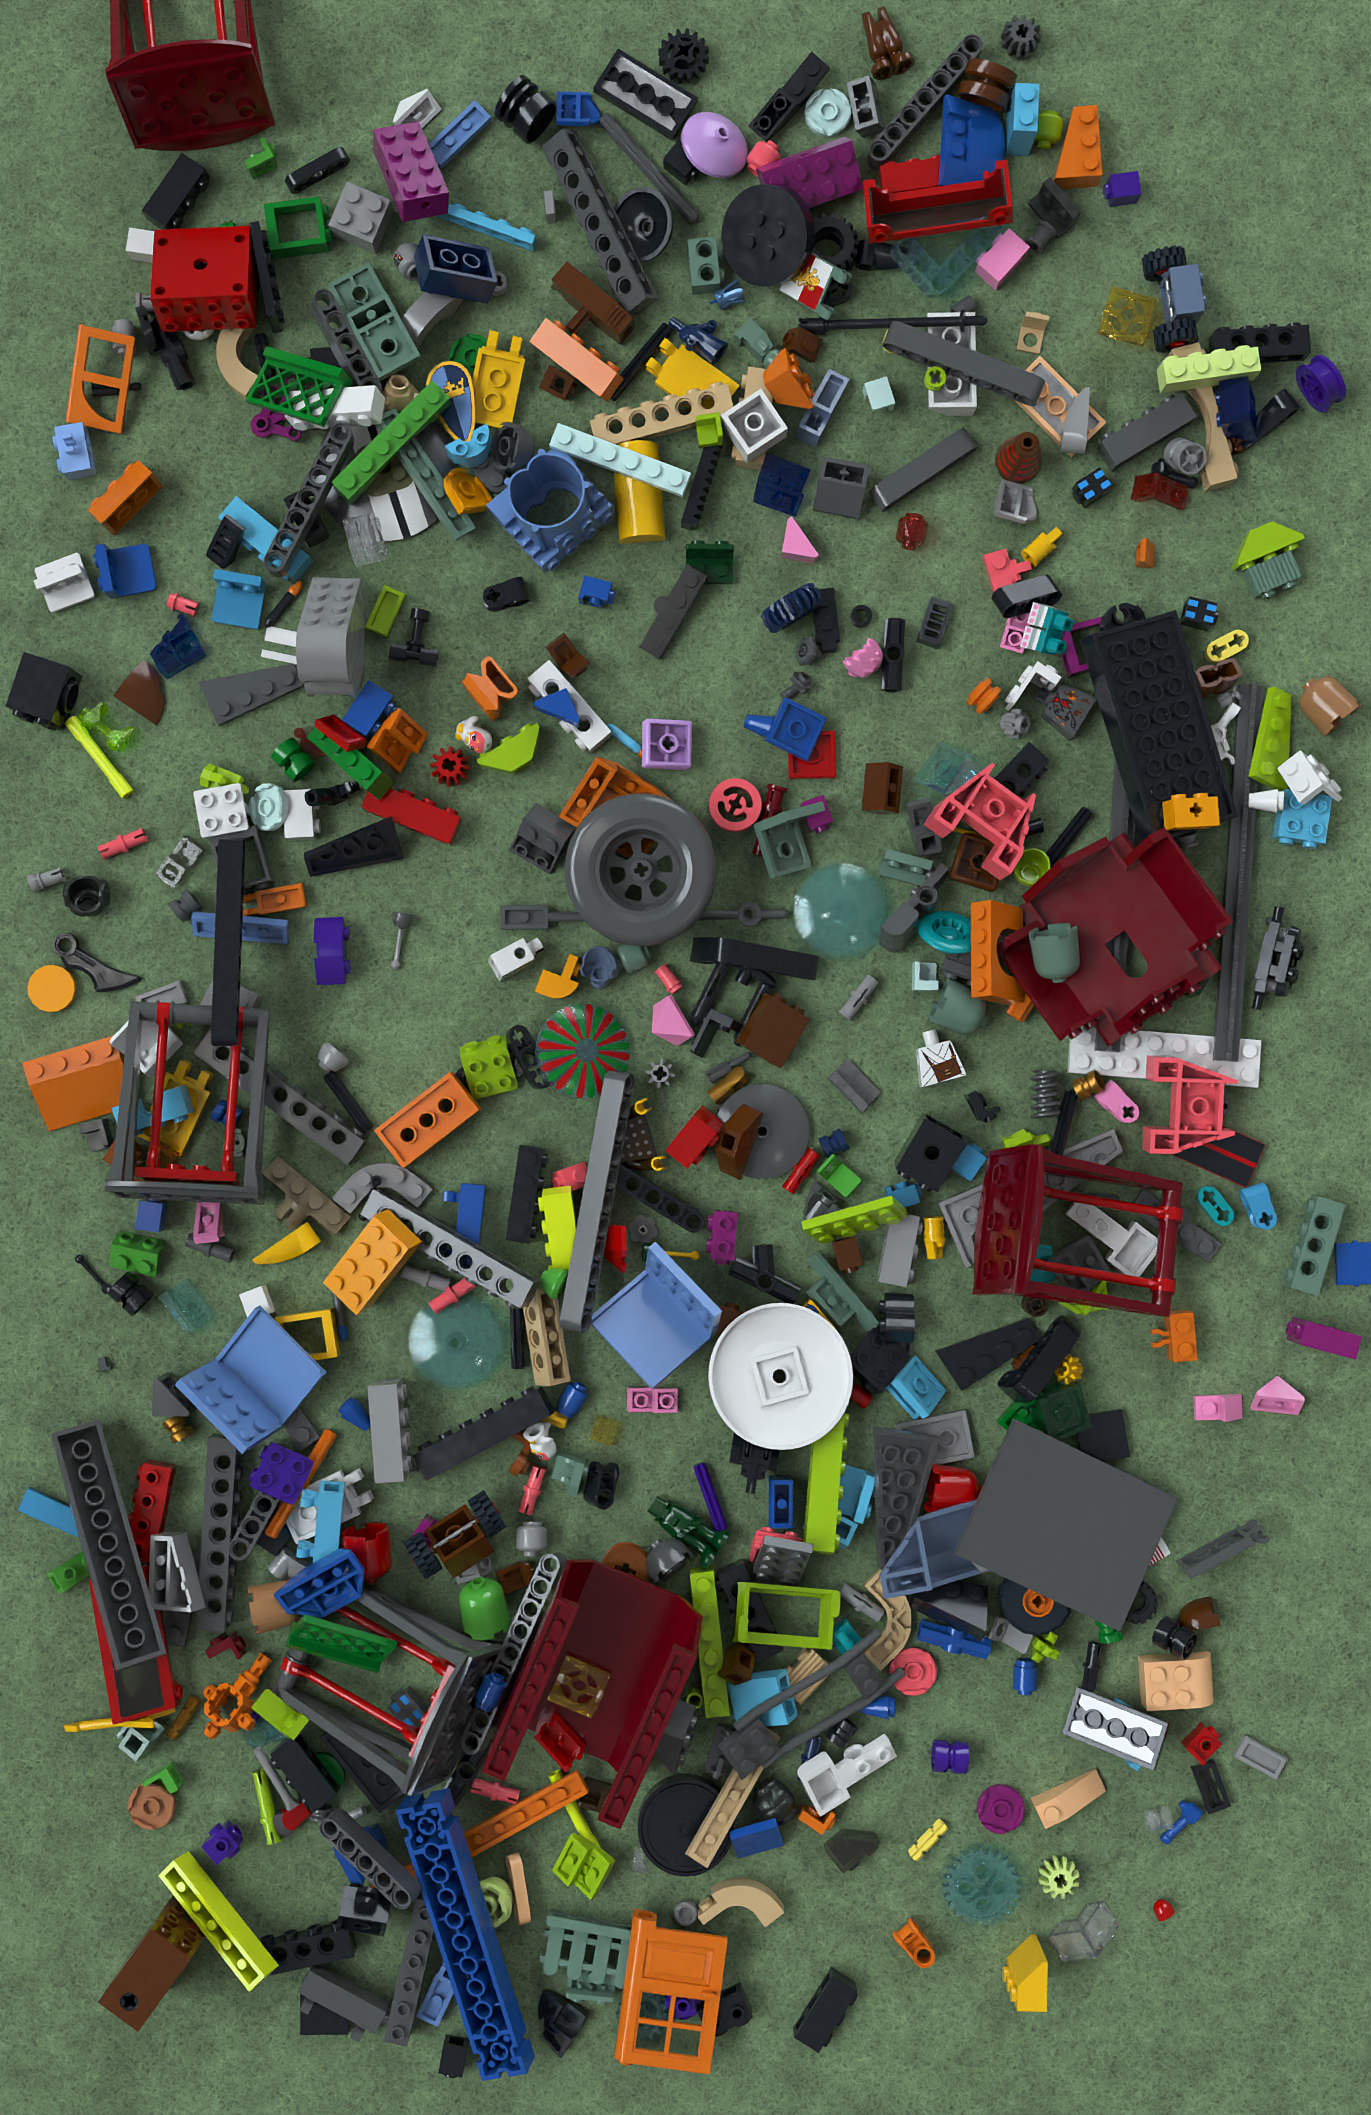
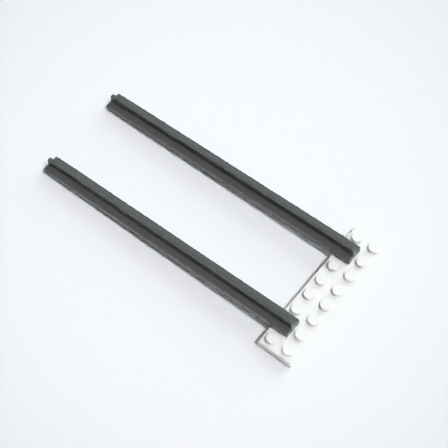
[1067,682,1264,1088]

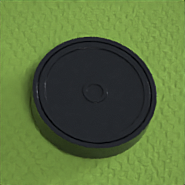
[721,184,815,286]
[638,1774,734,1877]

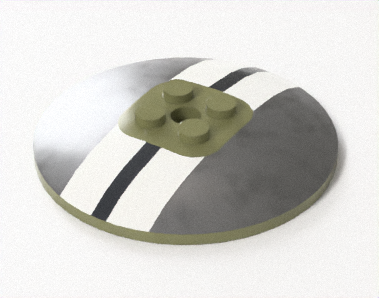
[316,421,457,542]

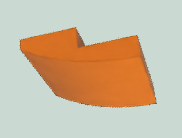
[367,708,428,773]

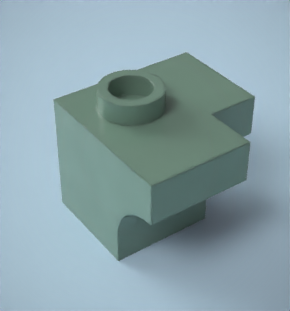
[551,1452,589,1497]
[117,1718,168,1761]

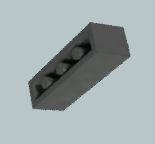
[1097,393,1197,472]

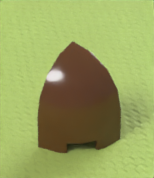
[1177,1596,1220,1630]

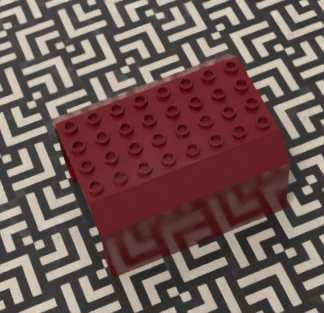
[481,1559,703,1830]

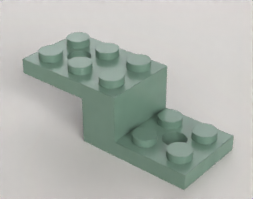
[328,262,422,381]

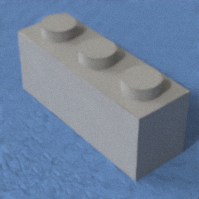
[876,1214,923,1287]

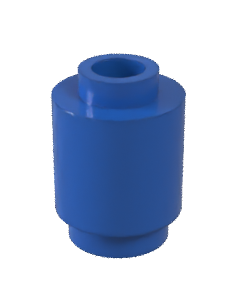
[556,1381,589,1418]
[1013,1658,1038,1695]
[475,1672,507,1712]

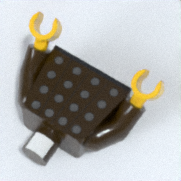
[621,1098,667,1171]

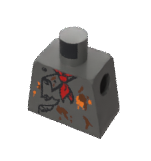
[1035,684,1097,741]

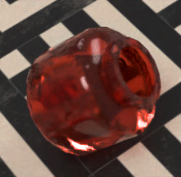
[895,513,928,550]

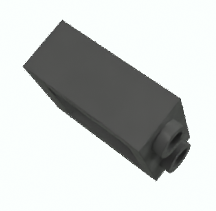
[209,825,275,895]

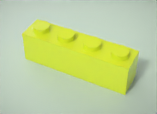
[538,1185,577,1271]

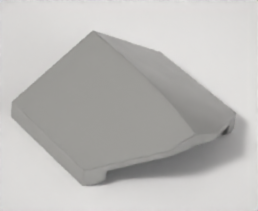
[993,479,1037,524]

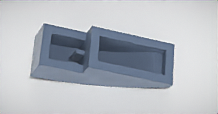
[795,369,850,448]

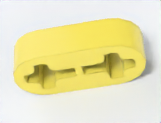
[1204,630,1249,664]

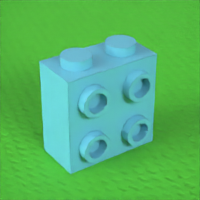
[1272,789,1332,849]

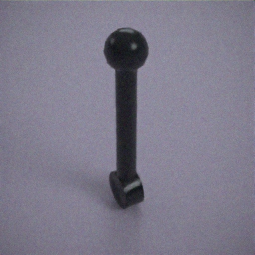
[358,1175,381,1221]
[75,1254,111,1294]

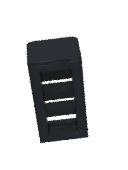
[206,514,246,569]
[916,596,954,649]

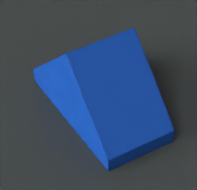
[533,688,581,728]

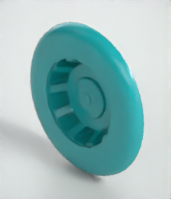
[917,911,971,954]

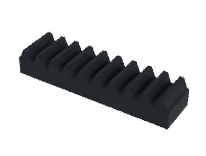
[681,439,724,530]

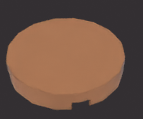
[127,1781,177,1830]

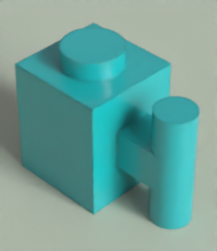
[832,1617,862,1655]

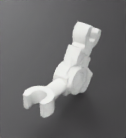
[1211,703,1241,765]

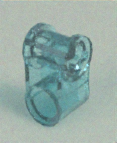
[245,1718,286,1748]

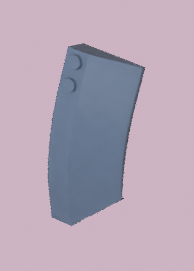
[880,1499,990,1599]

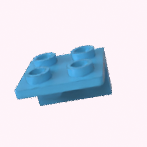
[212,569,267,630]

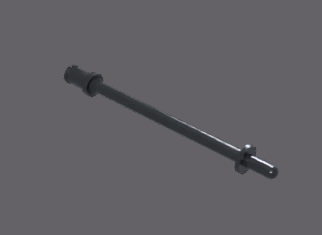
[798,310,988,335]

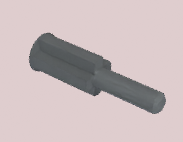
[705,1052,751,1083]

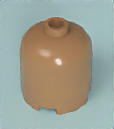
[1299,676,1361,737]
[248,1580,302,1634]

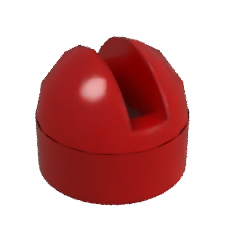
[1153,1899,1175,1921]

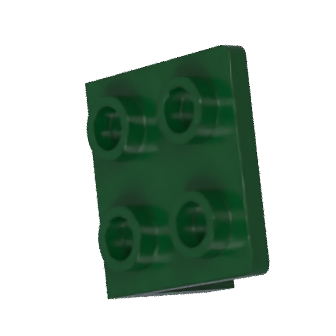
[686,540,734,584]

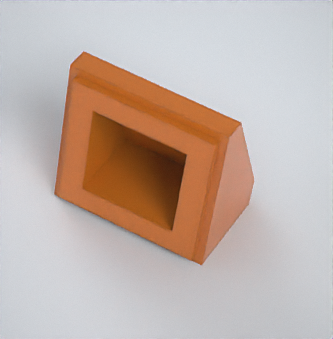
[1135,538,1155,568]

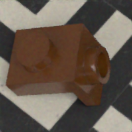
[781,327,822,363]
[495,1561,535,1594]

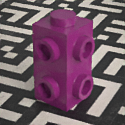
[706,1210,738,1265]

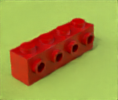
[361,785,462,846]
[128,1459,176,1563]

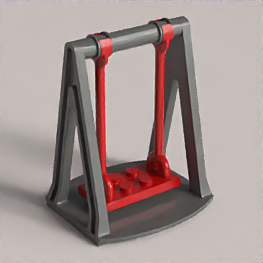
[105,1000,270,1205]
[272,1583,503,1796]

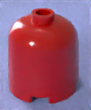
[924,1464,982,1512]
[341,1522,392,1584]

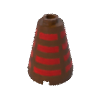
[995,432,1042,484]

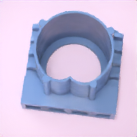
[486,449,615,573]

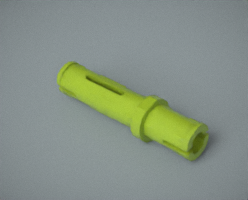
[252,1769,282,1845]

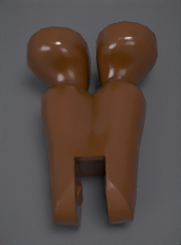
[861,6,915,80]

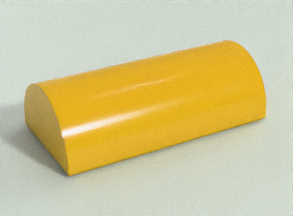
[614,440,666,544]

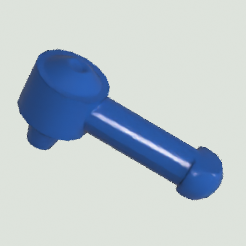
[1160,1800,1202,1845]

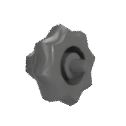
[795,637,821,666]

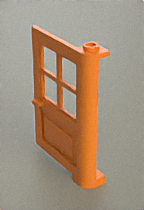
[614,1908,728,2074]

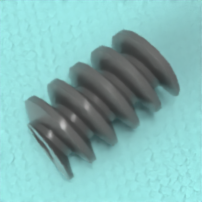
[1030,1070,1061,1118]

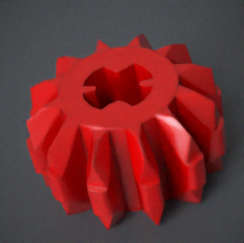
[430,746,471,787]

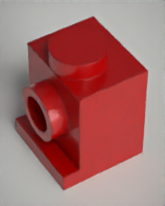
[1181,1722,1222,1766]

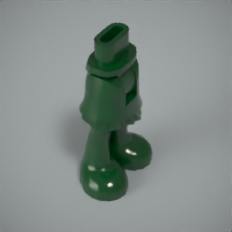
[647,1496,731,1570]

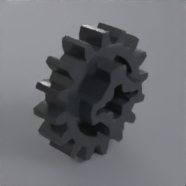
[658,28,709,84]

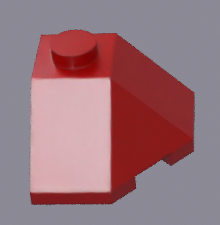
[603,1224,627,1273]

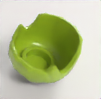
[1013,848,1050,887]

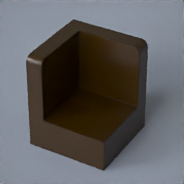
[578,1776,612,1813]

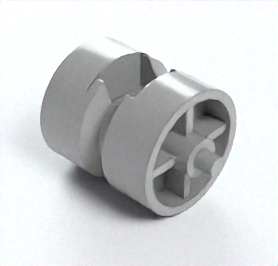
[1164,437,1207,475]

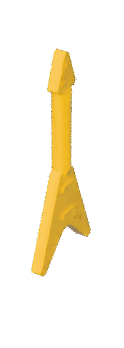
[64,1708,176,1732]

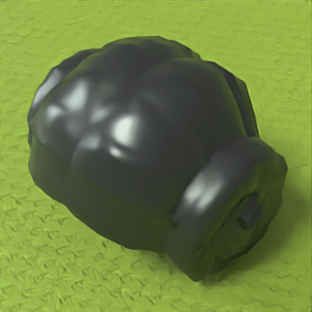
[62,876,110,917]
[752,1776,798,1826]

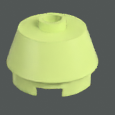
[479,1877,513,1928]

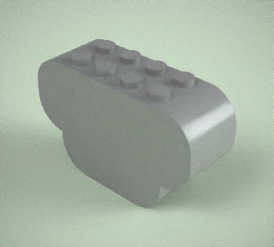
[296,577,366,697]

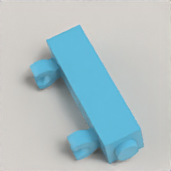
[296,1480,345,1563]

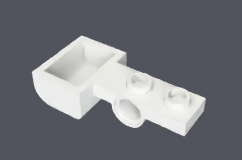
[1065,1202,1158,1277]
[797,1734,897,1817]

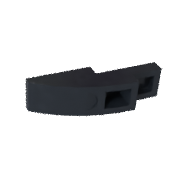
[748,51,830,143]

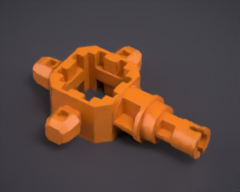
[203,1652,272,1740]

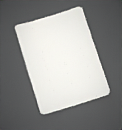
[261,627,297,664]

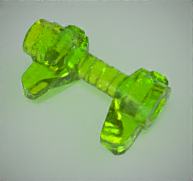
[78,702,133,752]

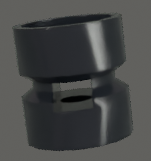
[107,1271,154,1316]
[1152,1616,1198,1660]

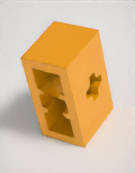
[1162,793,1220,831]

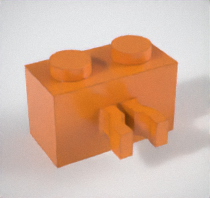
[1150,1310,1198,1362]

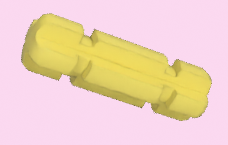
[908,1819,948,1861]

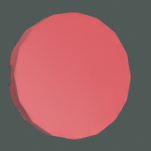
[889,1646,937,1696]

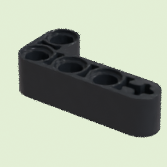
[997,1315,1081,1403]

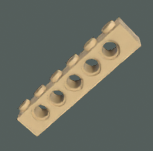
[590,382,733,445]

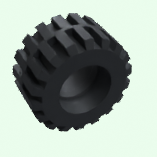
[812,213,859,280]

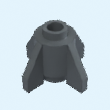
[802,1181,845,1220]

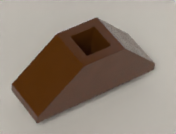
[715,1104,764,1180]

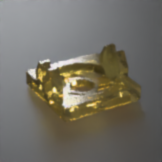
[1097,286,1157,347]
[547,1655,610,1719]

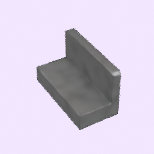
[828,1059,880,1112]

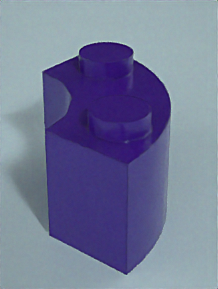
[314,917,351,985]

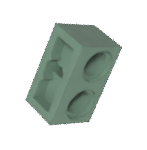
[687,237,724,295]

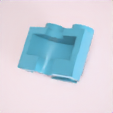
[445,423,492,468]

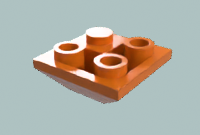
[763,348,814,409]

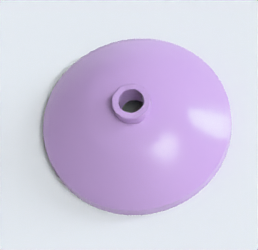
[681,112,748,178]

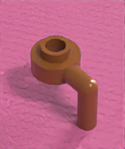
[508,1431,531,1477]

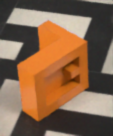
[797,1804,836,1835]

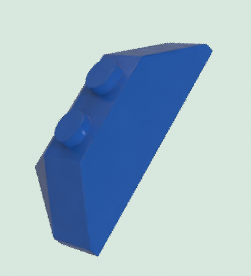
[274,1549,365,1618]

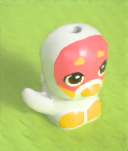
[455,716,492,753]
[523,1421,557,1461]

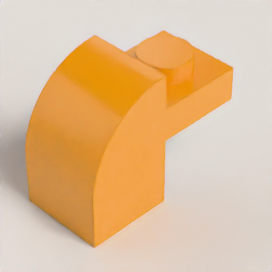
[535,954,582,999]

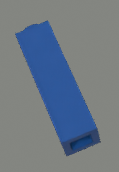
[443,1183,487,1275]

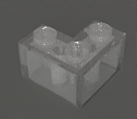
[1047,1900,1120,1962]

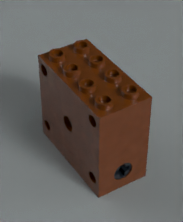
[98,1895,205,2032]

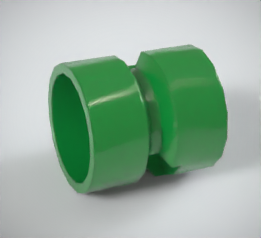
[271,737,316,783]

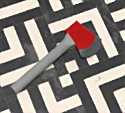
[253,1746,310,1837]

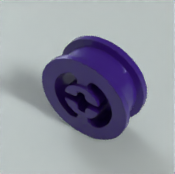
[1296,355,1346,413]

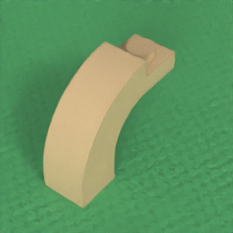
[216,328,258,401]
[697,1877,784,1927]

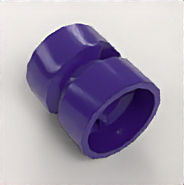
[931,1739,969,1774]

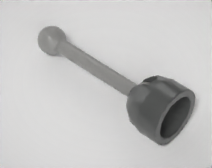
[391,912,412,969]

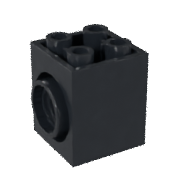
[6,652,82,731]
[894,1112,967,1192]

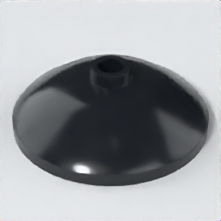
[614,187,674,263]

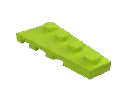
[1248,687,1291,791]

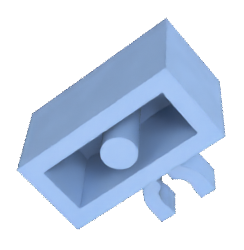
[53,422,97,480]

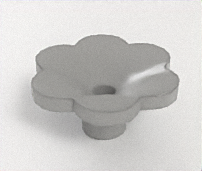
[628,1215,658,1243]

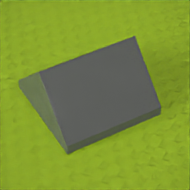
[152,1372,198,1416]

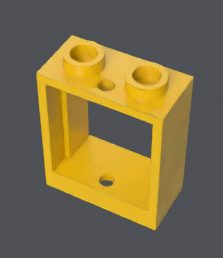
[273,1307,341,1360]

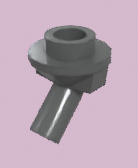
[780,672,812,699]

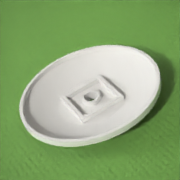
[708,1303,853,1450]

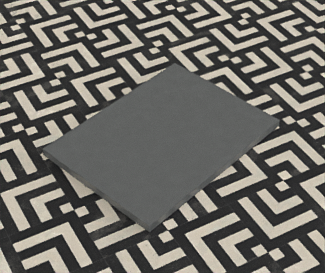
[953,1419,1178,1631]

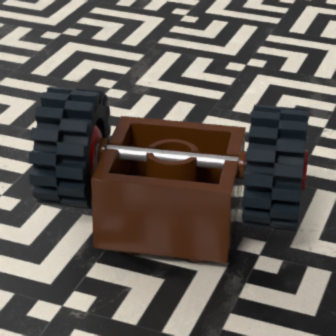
[403,1490,507,1579]

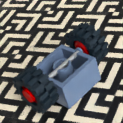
[1142,245,1207,353]

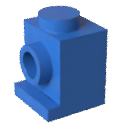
[578,575,616,608]

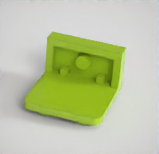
[460,1035,518,1099]

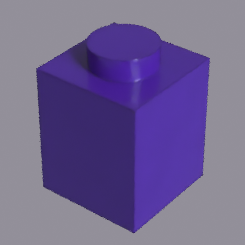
[1103,171,1141,207]

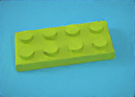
[801,1195,908,1244]

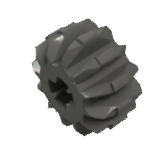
[1000,14,1041,59]

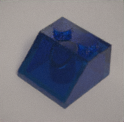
[1215,376,1257,442]

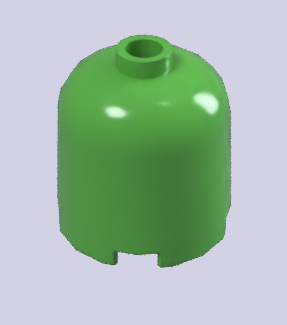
[459,1577,511,1641]

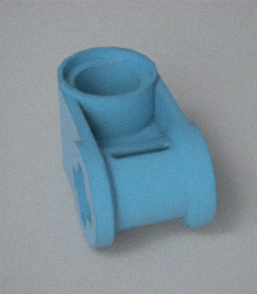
[1239,1182,1277,1230]

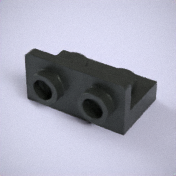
[1028,177,1081,238]

